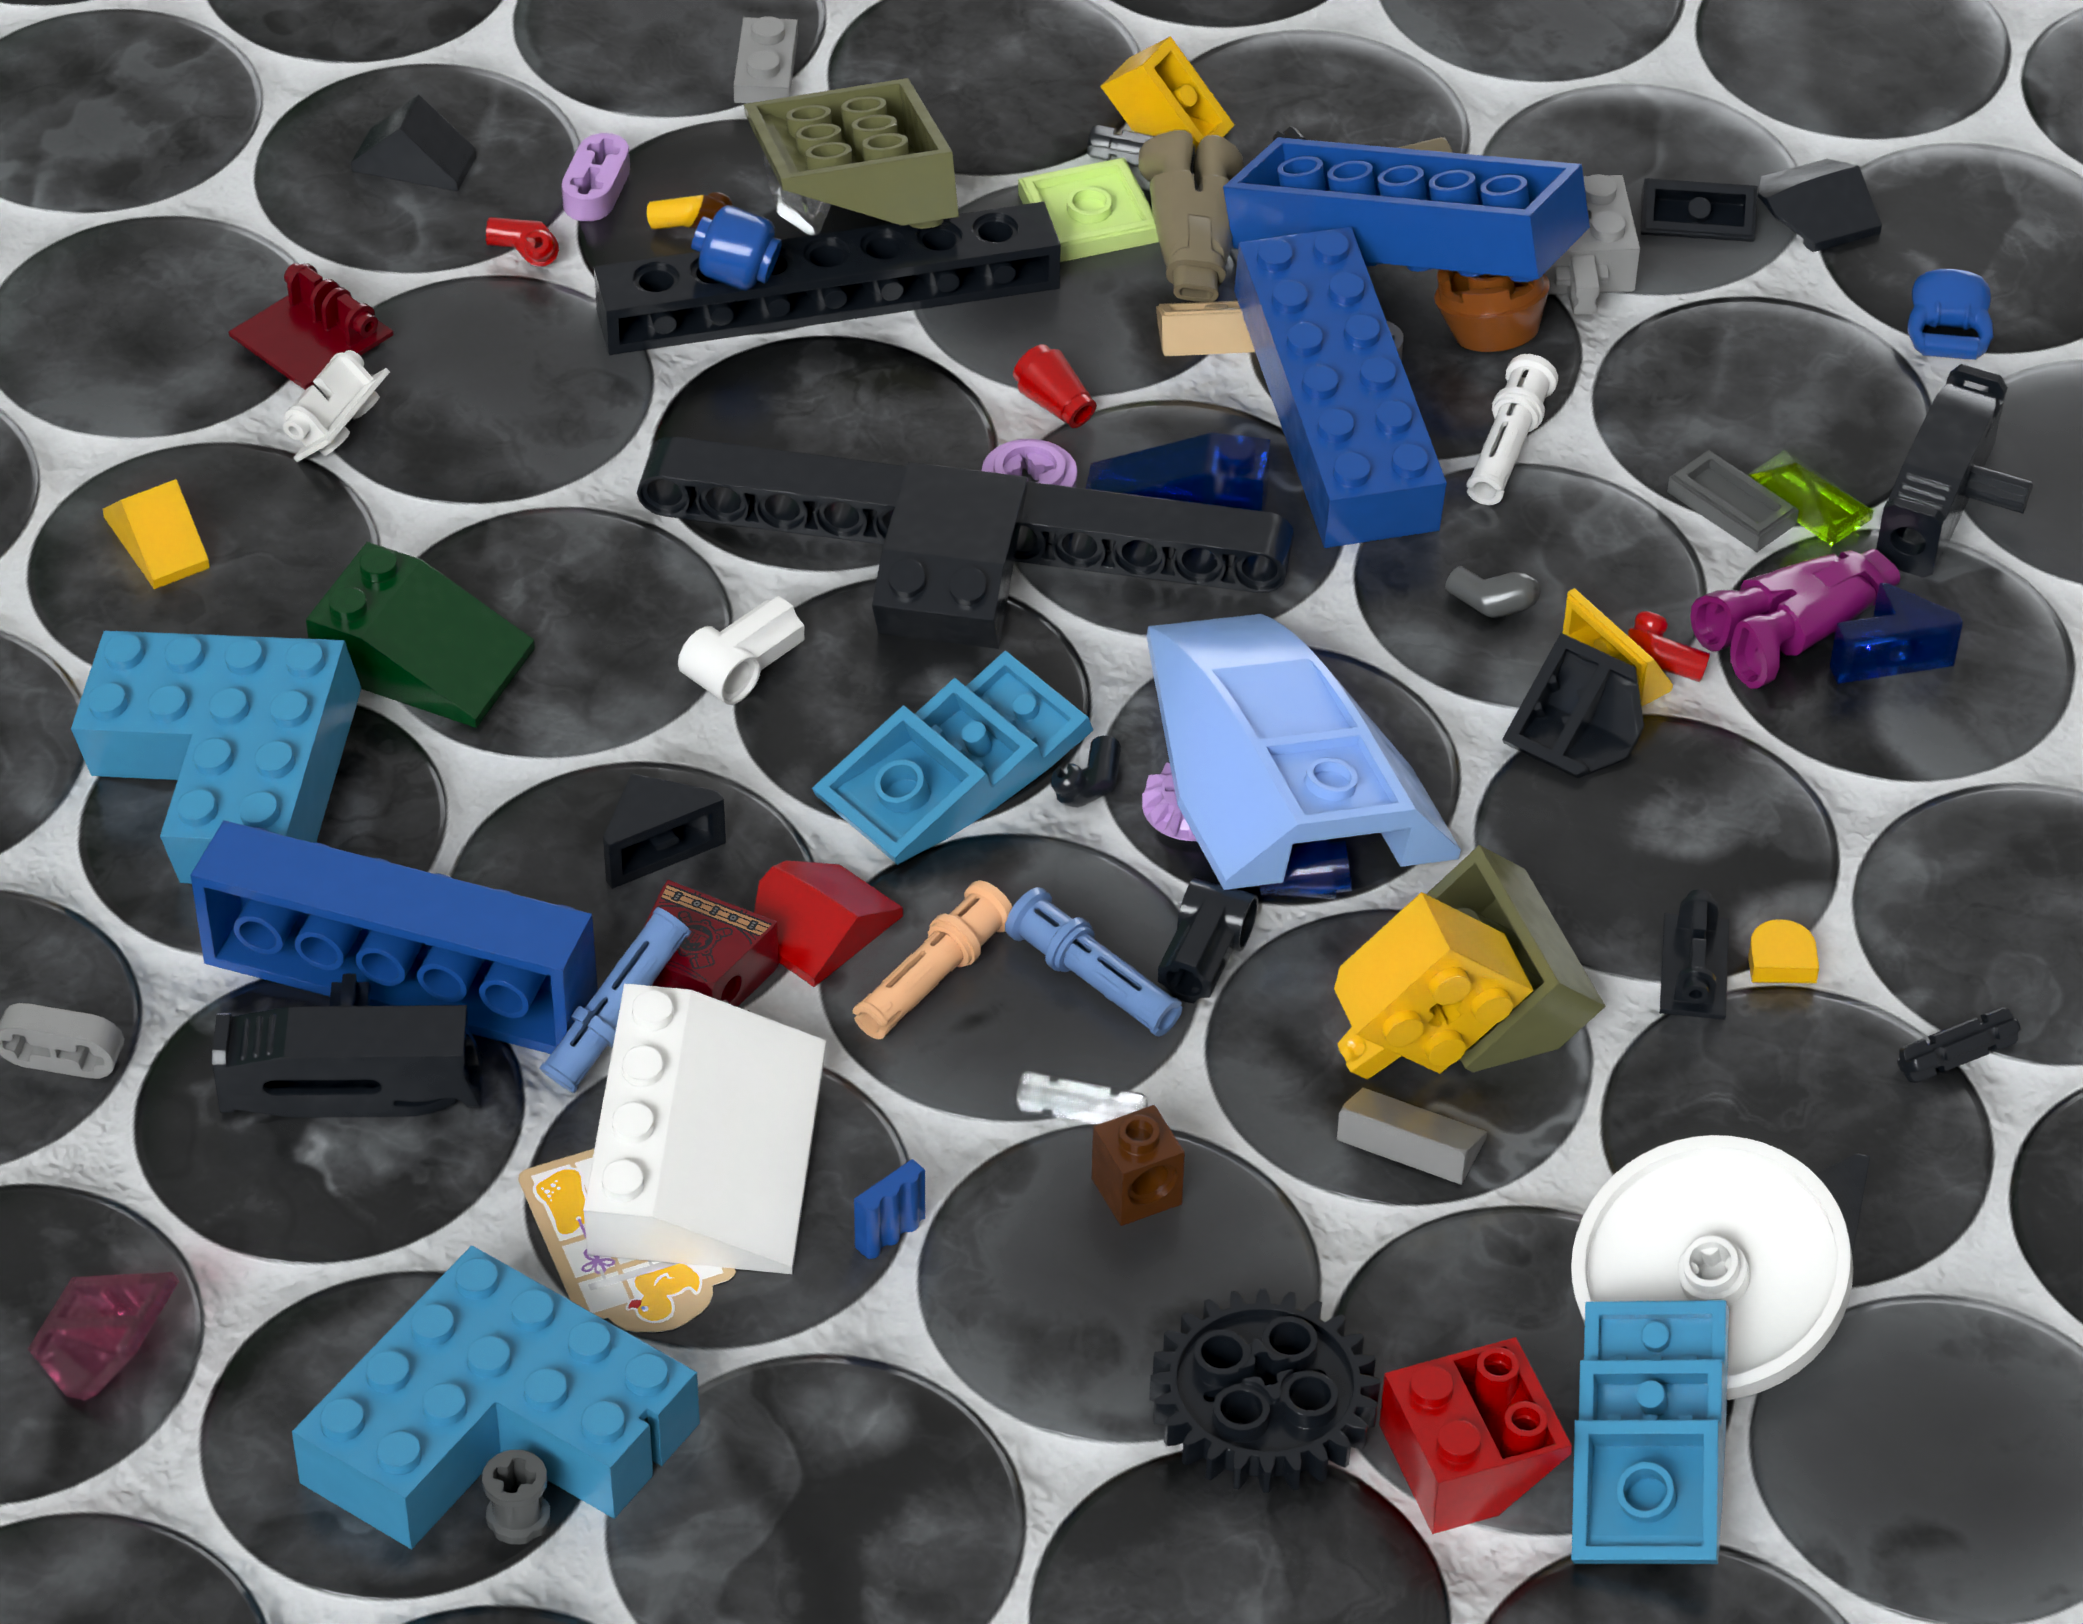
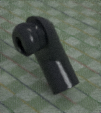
[1051,735,1121,808]

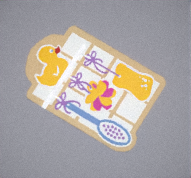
[518,1149,736,1333]

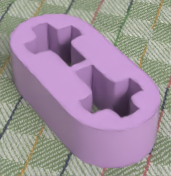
[562,133,630,222]

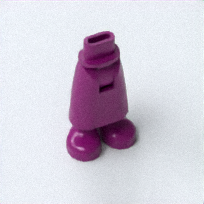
[1690,549,1901,689]

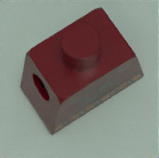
[643,880,779,1007]

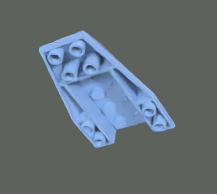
[1146,614,1461,890]

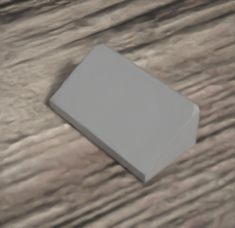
[1337,1088,1487,1185]

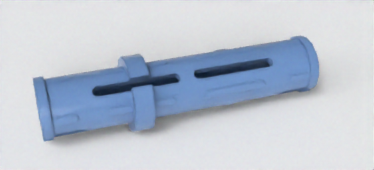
[539,907,692,1093]

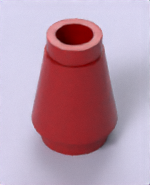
[1013,344,1097,428]

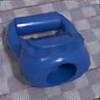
[1908,269,1994,360]

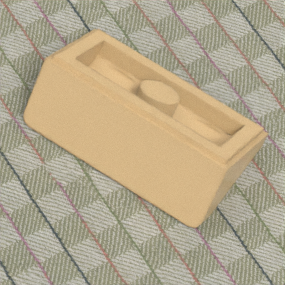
[1156,301,1255,356]

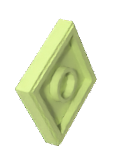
[1018,158,1159,262]

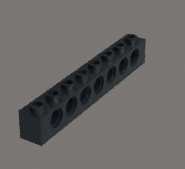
[594,202,1061,355]

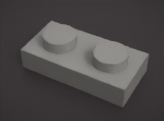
[734,16,798,103]

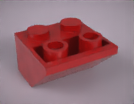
[1379,1337,1572,1534]

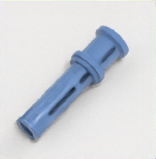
[1005,887,1182,1037]

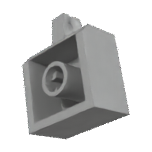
[1544,174,1640,314]

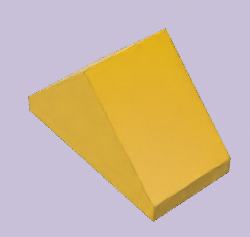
[103,479,210,589]

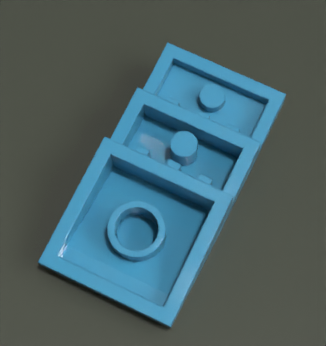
[812,650,1094,865]
[1572,1300,1729,1564]

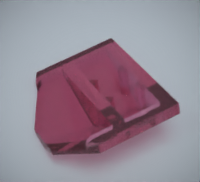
[28,1272,179,1400]

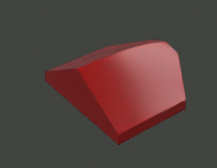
[754,860,903,987]

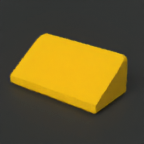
[1563,588,1673,706]

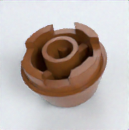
[1434,269,1550,352]

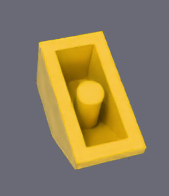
[1100,36,1235,150]

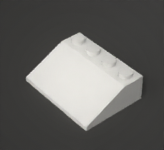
[583,983,826,1274]

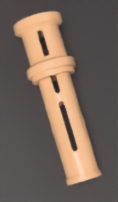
[852,880,1013,1040]

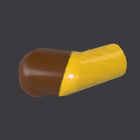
[647,192,733,230]

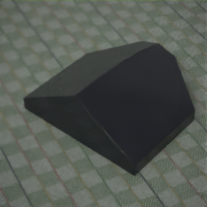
[1758,159,1882,252]
[1502,633,1644,778]

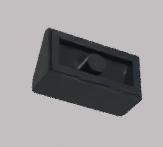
[1641,178,1758,242]

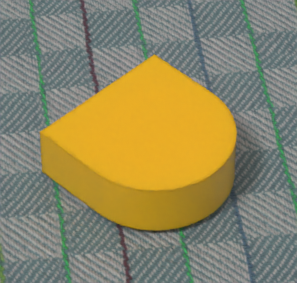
[1748,919,1819,983]

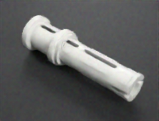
[1466,354,1558,505]

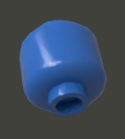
[691,205,782,291]

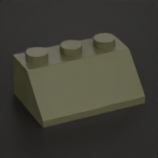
[1427,845,1606,1072]

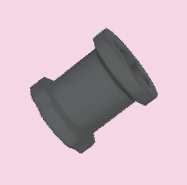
[482,1450,551,1544]

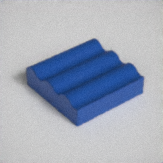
[854,1159,925,1259]

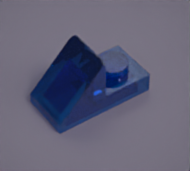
[1830,583,1963,684]

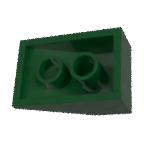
[306,541,535,728]

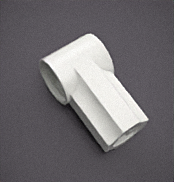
[678,596,805,705]

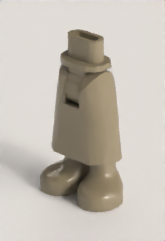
[1138,130,1243,302]

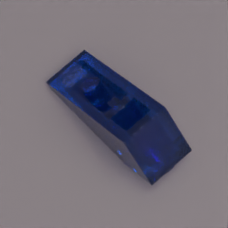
[1086,433,1271,511]

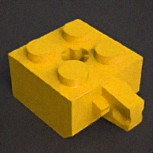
[1334,892,1534,1080]

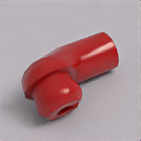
[486,217,559,267]
[1628,611,1710,682]

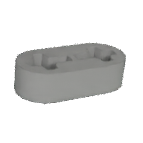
[0,1003,125,1079]

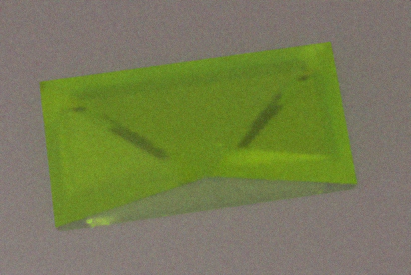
[1747,450,1873,546]

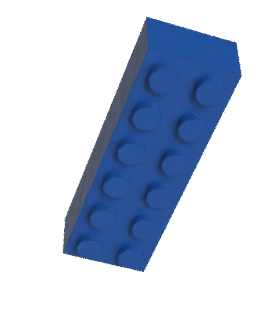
[1223,137,1590,282]
[1234,227,1447,548]
[190,820,598,1054]

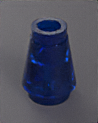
[1260,839,1352,900]

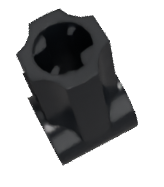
[1158,877,1258,1004]

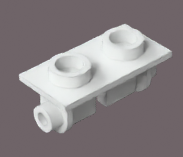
[283,350,390,462]

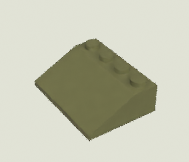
[744,78,959,229]

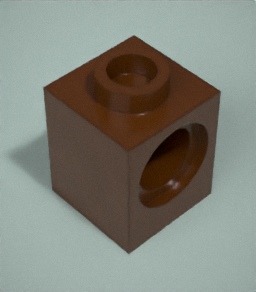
[1091,1104,1185,1226]

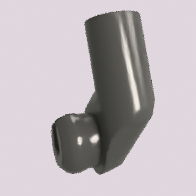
[1445,566,1540,618]

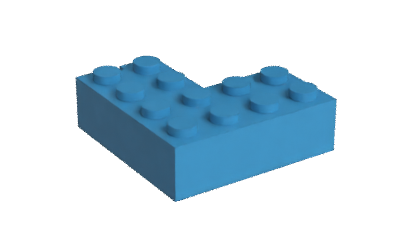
[71,631,362,884]
[292,1245,700,1550]

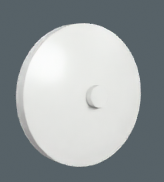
[1571,1135,1853,1400]

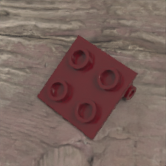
[228,263,394,390]

